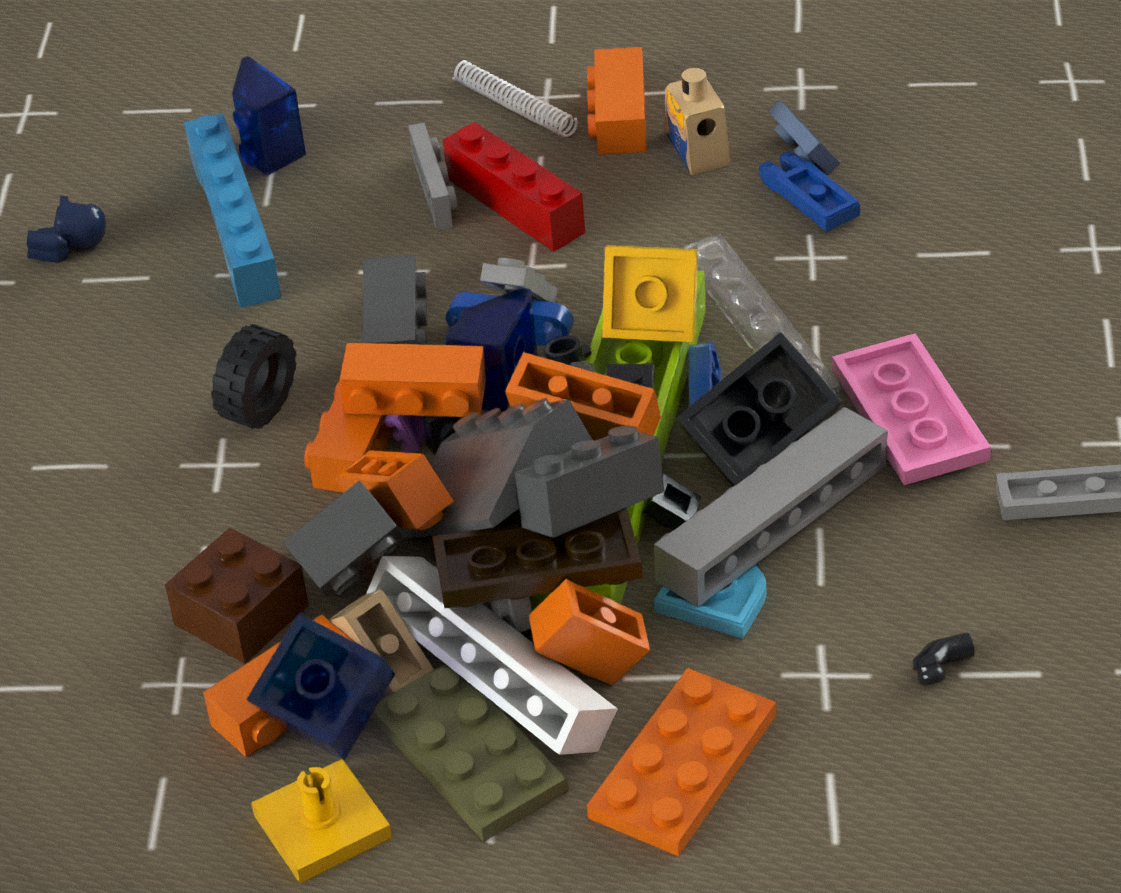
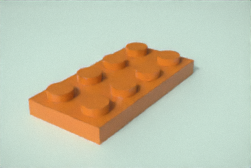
[587,668,777,856]

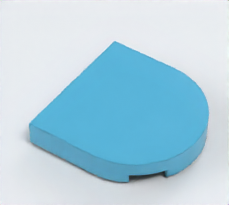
[653,564,767,639]

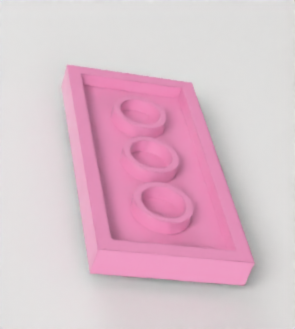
[832,333,991,485]

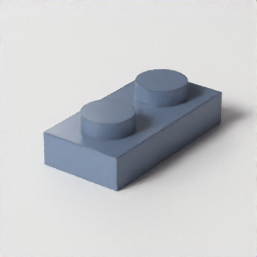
[768,100,840,175]

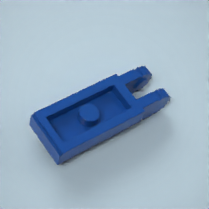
[758,151,860,232]

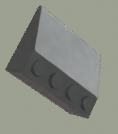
[399,398,592,539]

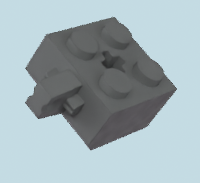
[283,480,402,597]

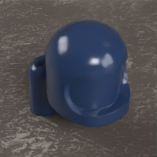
[26,195,106,263]

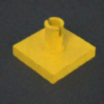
[602,245,698,342]
[251,759,392,883]

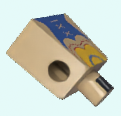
[665,68,730,175]

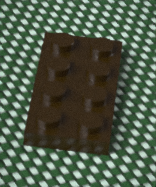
[433,508,643,608]

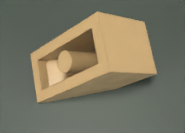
[328,589,434,695]

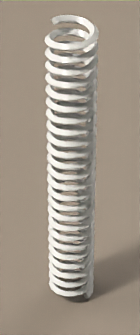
[452,60,578,138]

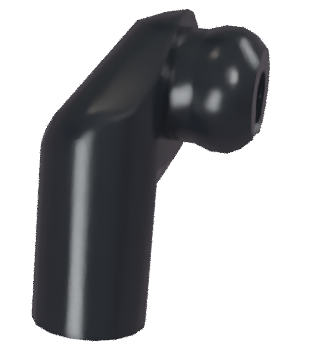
[912,632,975,686]

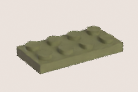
[369,664,568,842]

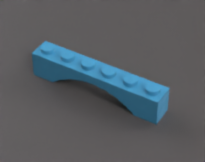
[184,113,281,308]

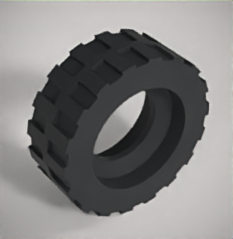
[211,324,297,429]

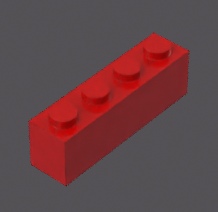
[442,122,585,252]

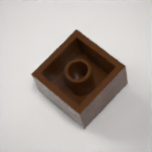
[165,527,309,664]

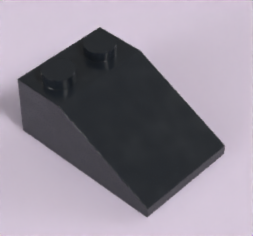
[675,332,842,486]

